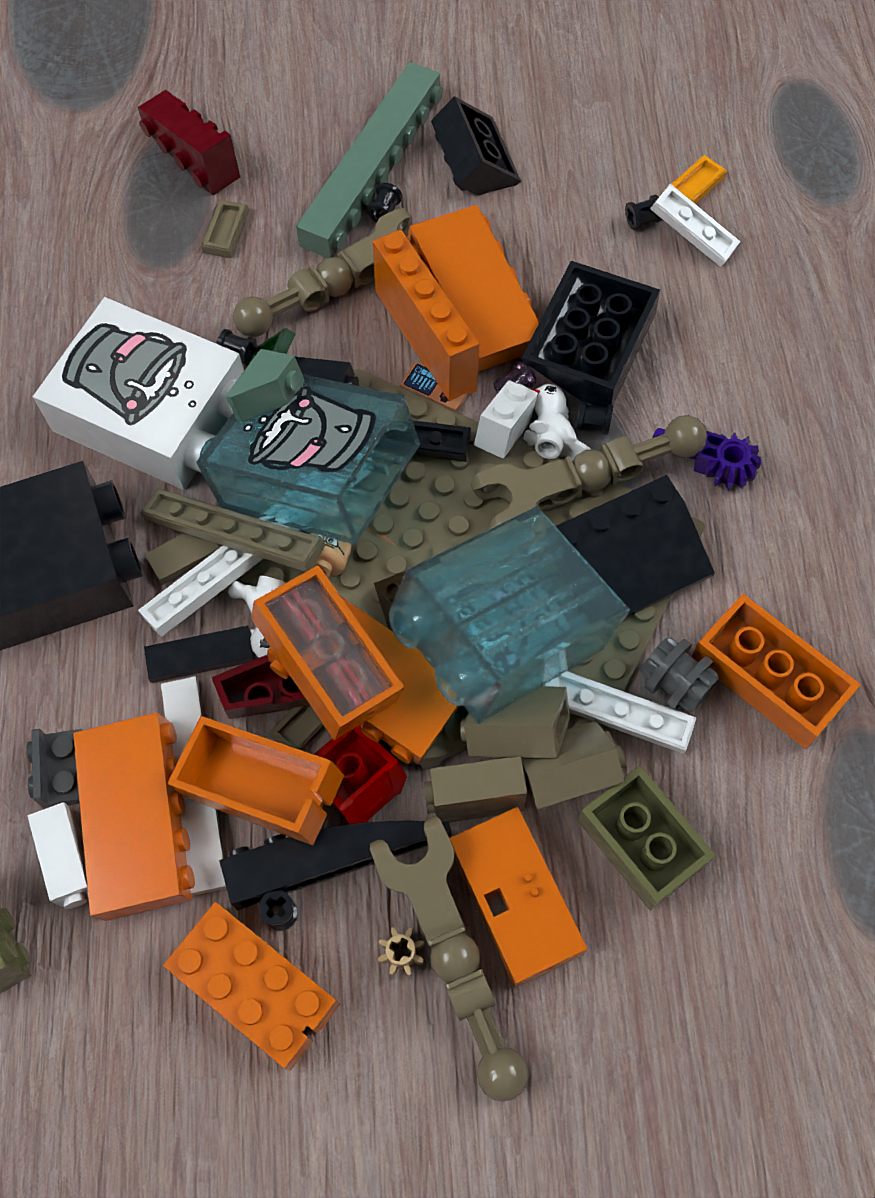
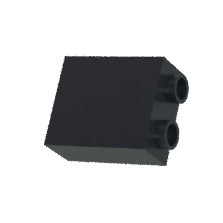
[0,461,143,651]

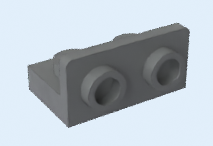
[27,729,82,809]

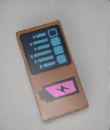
[400,361,469,413]

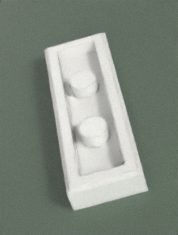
[650,184,740,267]

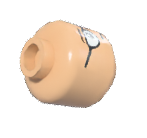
[310,526,351,577]

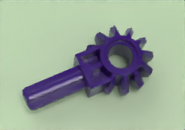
[652,428,761,491]

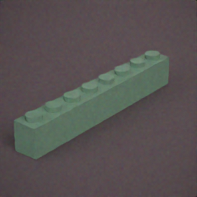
[296,62,443,258]

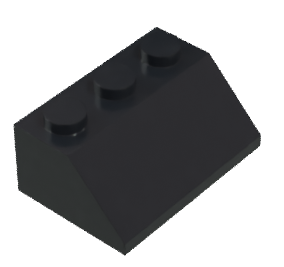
[431,96,521,195]

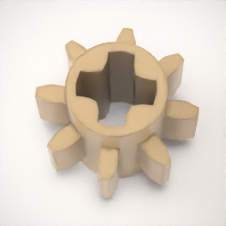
[378,927,425,977]

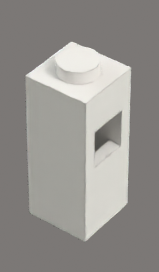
[27,802,88,909]

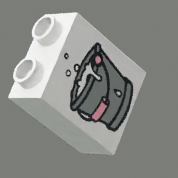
[32,297,244,491]

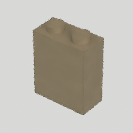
[460,686,570,758]
[521,721,626,809]
[424,756,527,822]

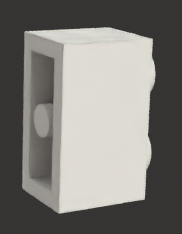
[474,380,538,459]

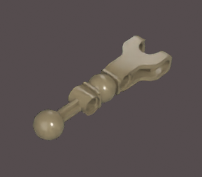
[233,208,412,337]
[471,415,707,542]
[370,816,529,1102]

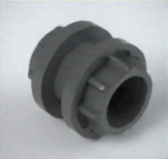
[640,638,719,712]

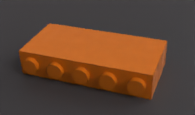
[407,204,541,372]
[372,229,479,401]
[267,597,471,765]
[73,712,195,921]

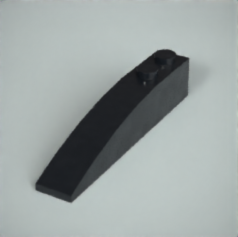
[219,820,452,911]

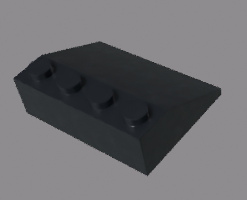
[522,261,660,408]
[543,475,715,633]

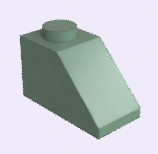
[225,349,305,422]

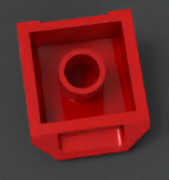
[313,725,407,824]

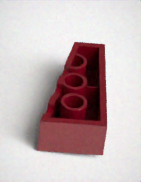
[137,90,241,196]
[211,654,310,719]

